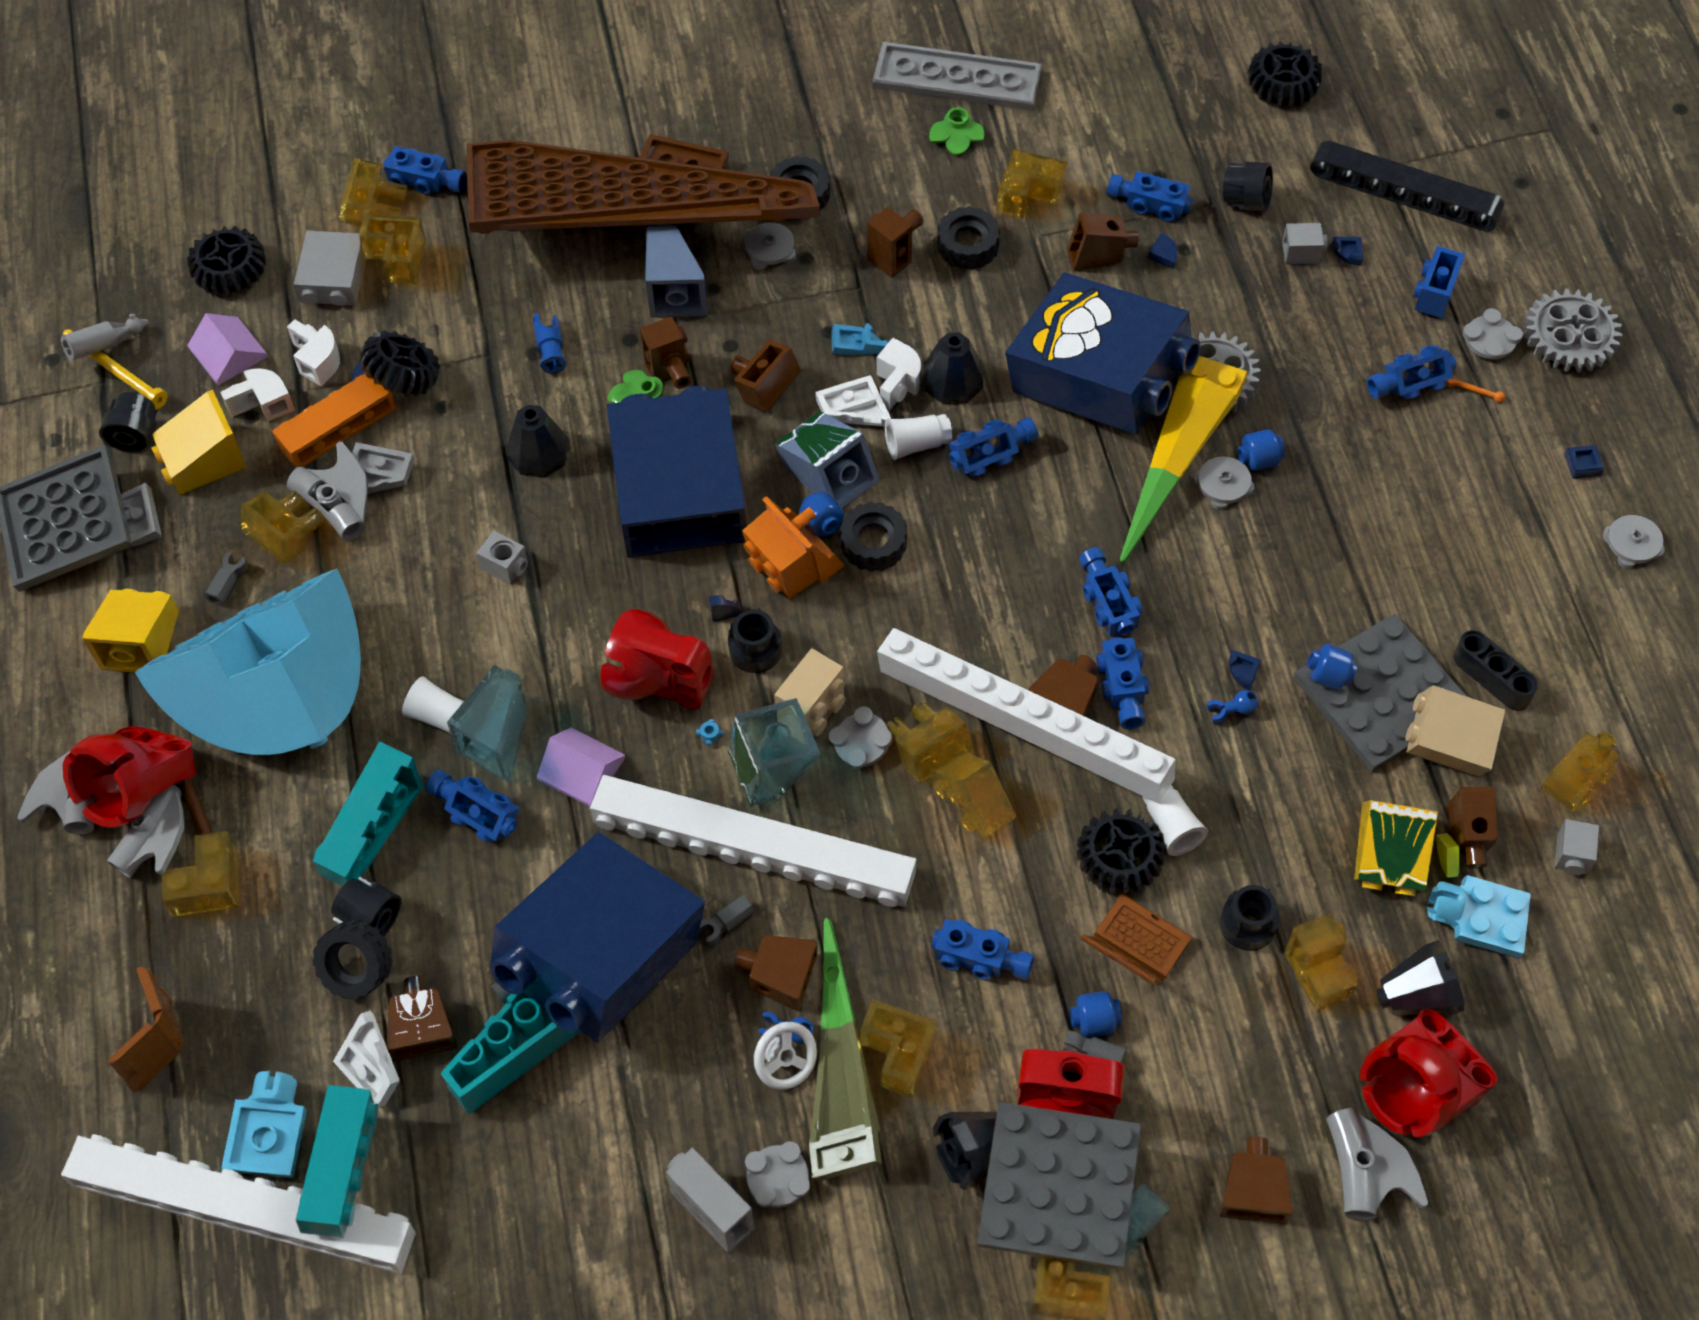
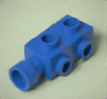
[383,146,468,195]
[1106,171,1193,222]
[1367,345,1456,399]
[949,417,1039,476]
[1079,547,1143,637]
[1096,637,1149,730]
[425,769,520,842]
[931,919,1034,981]

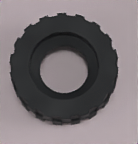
[770,156,830,210]
[937,206,1000,270]
[840,502,907,572]
[312,920,393,1000]

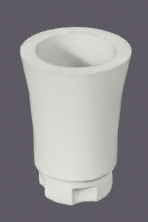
[885,414,952,460]
[402,676,475,736]
[1142,785,1208,856]

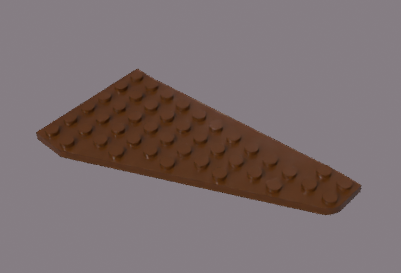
[466,140,820,234]

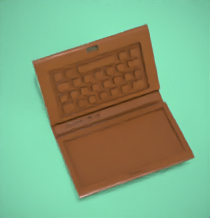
[1081,894,1192,986]
[108,967,184,1092]

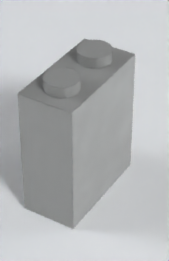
[294,231,368,306]
[666,1148,755,1253]

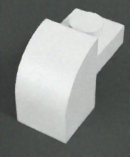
[287,320,340,386]
[877,338,921,410]
[220,368,295,422]

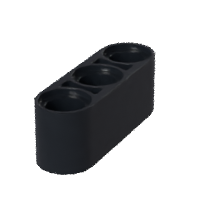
[1453,630,1538,711]

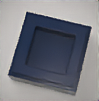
[1564,445,1604,479]

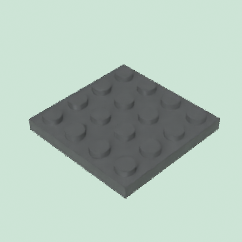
[0,444,133,592]
[1293,613,1467,773]
[977,1102,1141,1270]

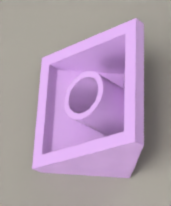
[188,313,268,385]
[537,727,626,807]

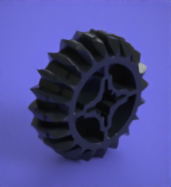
[1248,41,1322,108]
[187,225,266,297]
[359,330,441,397]
[1076,807,1166,896]

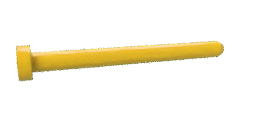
[63,330,168,409]

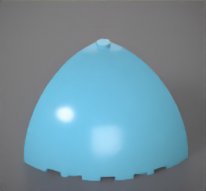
[135,569,361,755]

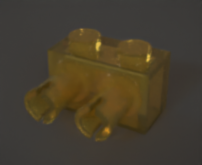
[340,157,408,229]
[241,490,325,565]
[886,701,973,783]
[1541,731,1620,812]

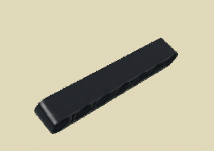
[1310,141,1504,231]

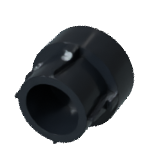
[1223,161,1273,211]
[99,392,158,453]
[728,608,782,673]
[331,876,402,937]
[1220,885,1280,951]

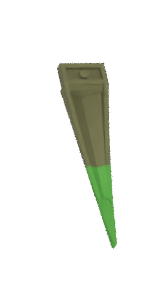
[809,918,882,1181]

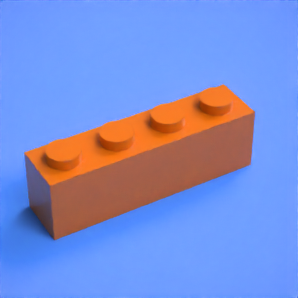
[272,373,397,469]

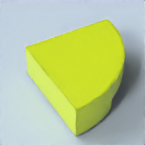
[1436,833,1459,878]

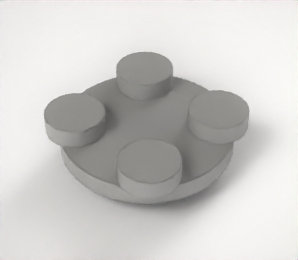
[744,222,796,270]
[1462,308,1523,359]
[1193,457,1254,510]
[1602,515,1665,569]
[829,707,893,769]
[745,1141,810,1208]

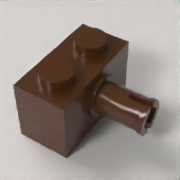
[867,207,924,278]
[639,316,692,389]
[730,339,801,412]

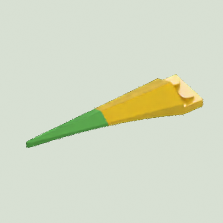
[1120,356,1248,564]

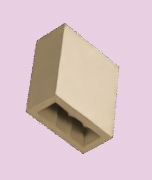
[1406,685,1505,777]

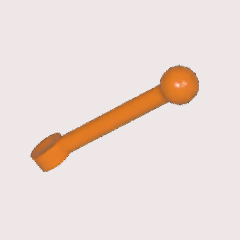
[1445,375,1506,403]

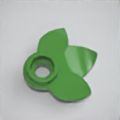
[929,107,984,156]
[607,370,664,403]

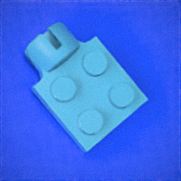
[1427,875,1531,958]
[221,1071,307,1178]

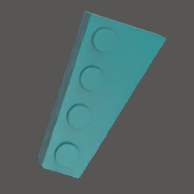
[313,741,424,886]
[441,992,581,1115]
[295,1085,378,1238]

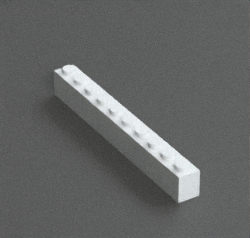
[877,628,1175,804]
[590,775,916,907]
[61,1135,416,1274]

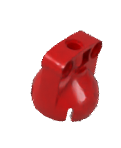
[600,609,713,709]
[62,726,196,828]
[1360,1009,1497,1137]
[1016,1049,1125,1119]

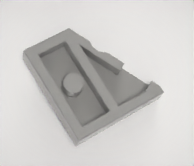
[352,442,415,494]

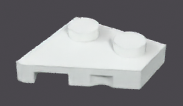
[815,375,891,426]
[333,1011,400,1108]

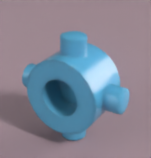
[696,719,724,746]

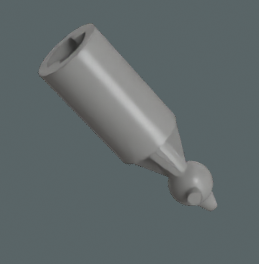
[61,314,148,361]

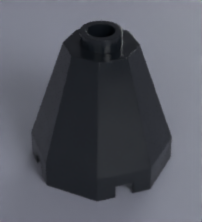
[923,332,983,404]
[506,405,570,478]
[1376,940,1465,1015]
[932,1112,997,1190]

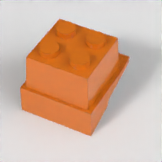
[742,496,844,600]

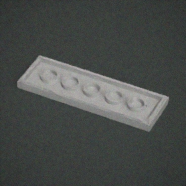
[873,42,1042,111]

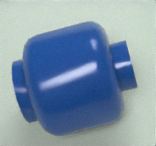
[1237,429,1285,471]
[799,492,844,537]
[1306,644,1357,690]
[1070,991,1122,1038]

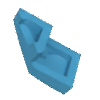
[831,323,889,355]

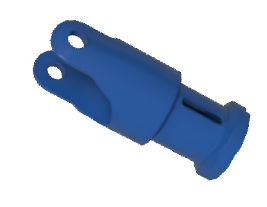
[533,313,567,374]

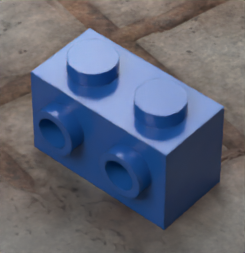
[1413,246,1465,318]

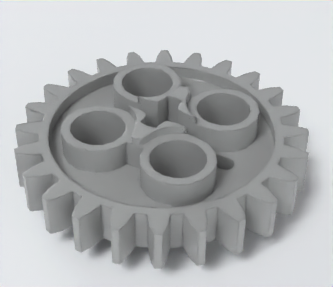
[1523,289,1622,373]
[1170,331,1261,413]

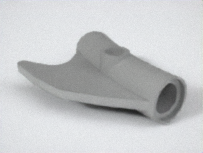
[287,442,367,541]
[18,753,97,835]
[107,785,184,878]
[1326,1108,1428,1220]

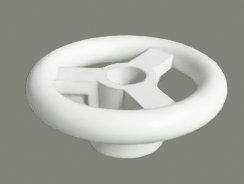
[754,1022,817,1090]

